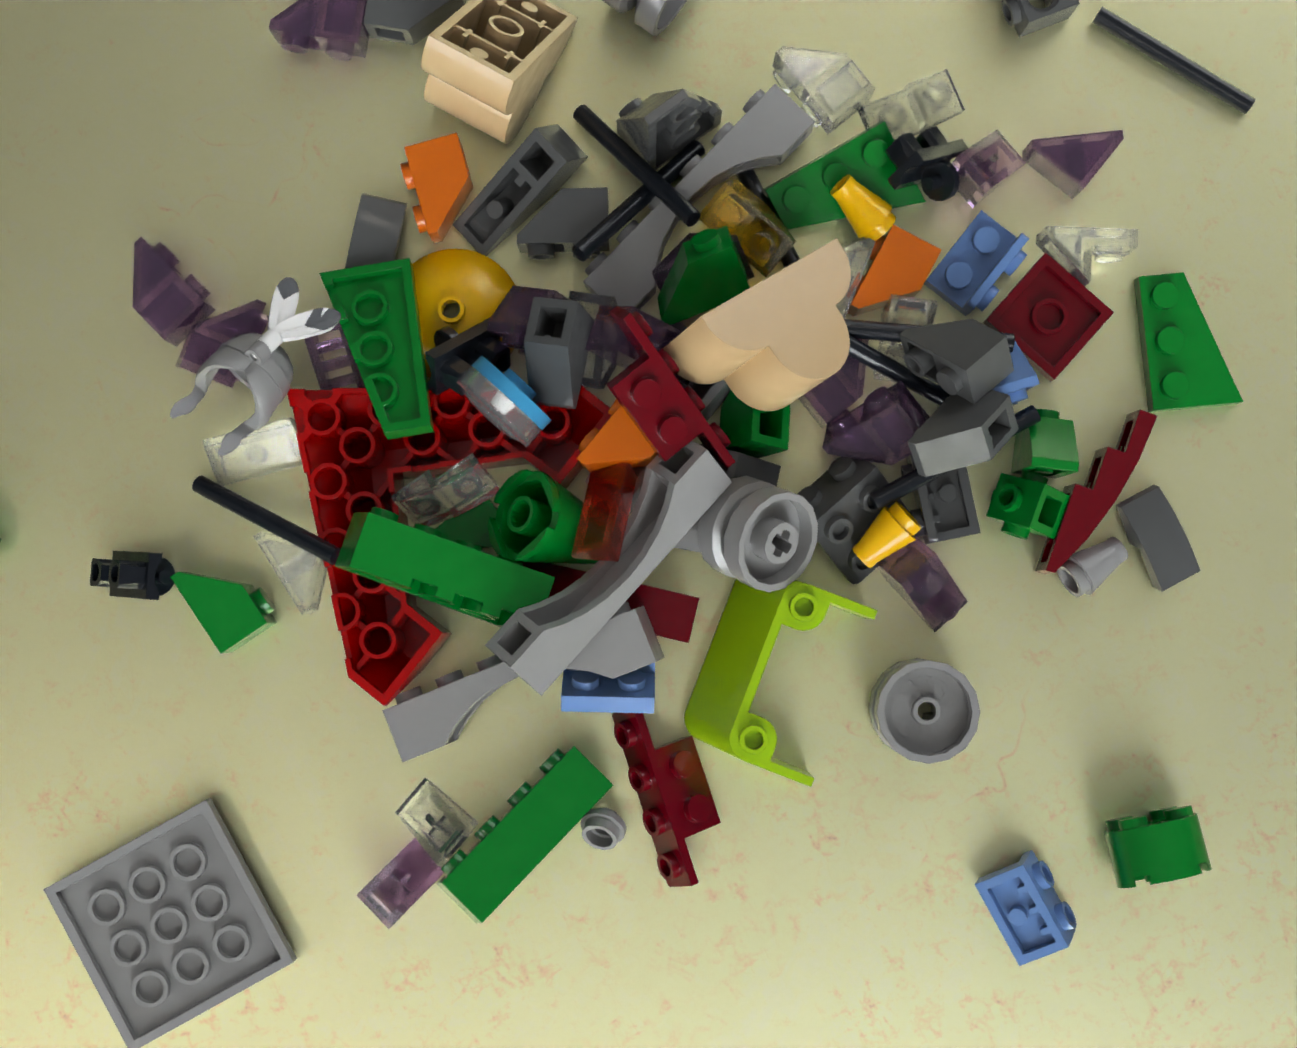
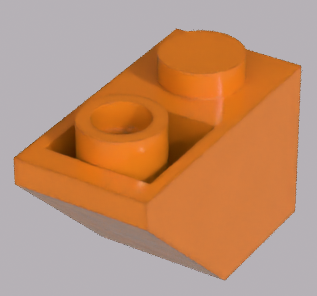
[400,133,473,244]
[845,224,941,316]
[576,399,657,472]

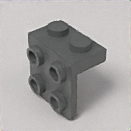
[798,449,910,584]

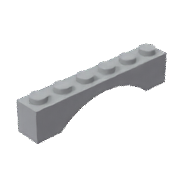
[583,84,815,313]
[485,440,732,696]
[383,602,665,762]

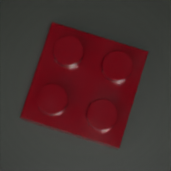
[983,253,1114,382]

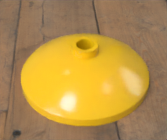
[412,249,523,379]

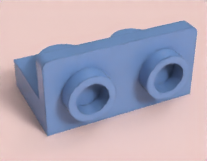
[924,210,1029,316]
[561,663,655,714]
[975,850,1077,966]

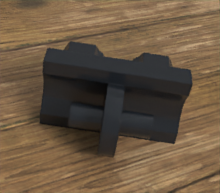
[885,126,970,201]
[425,318,511,396]
[90,551,175,600]

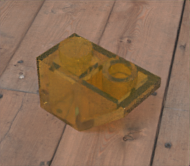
[699,179,797,277]

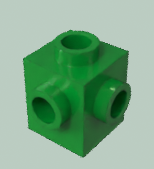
[986,471,1070,540]

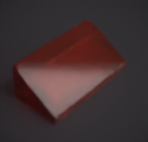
[572,463,637,562]

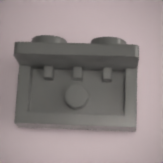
[901,453,981,544]

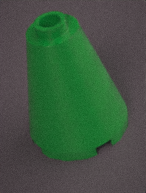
[487,469,615,564]

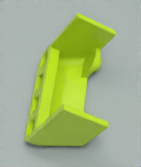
[684,578,878,787]

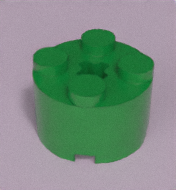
[1104,805,1212,888]

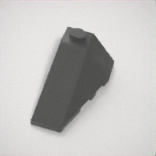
[616,89,722,170]

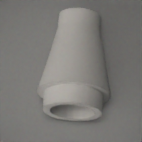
[1057,537,1128,597]

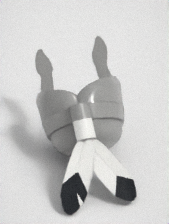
[170,277,341,456]

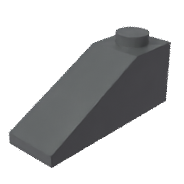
[453,124,588,256]

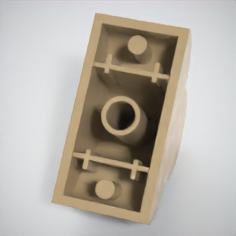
[421,0,578,144]
[663,238,851,411]

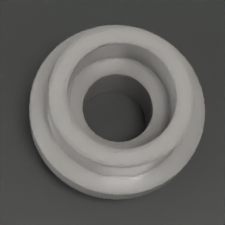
[581,808,626,850]

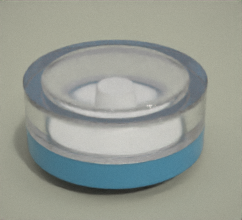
[456,355,551,447]

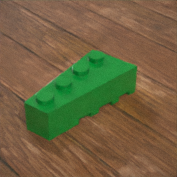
[335,507,555,627]
[437,746,613,923]

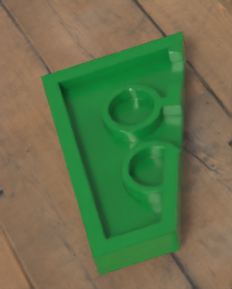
[1134,272,1243,412]

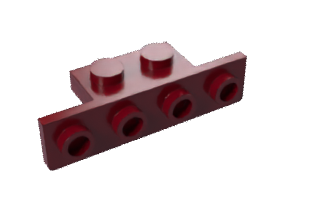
[606,306,735,468]
[612,713,721,887]

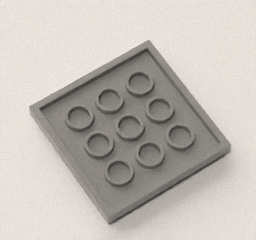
[43,798,297,1048]

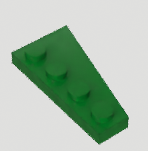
[319,258,434,440]

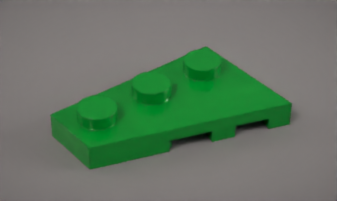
[763,121,926,230]

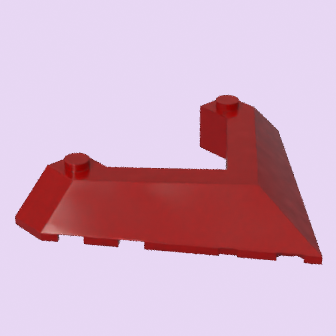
[287,385,611,706]

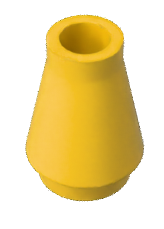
[830,174,896,243]
[852,501,922,569]

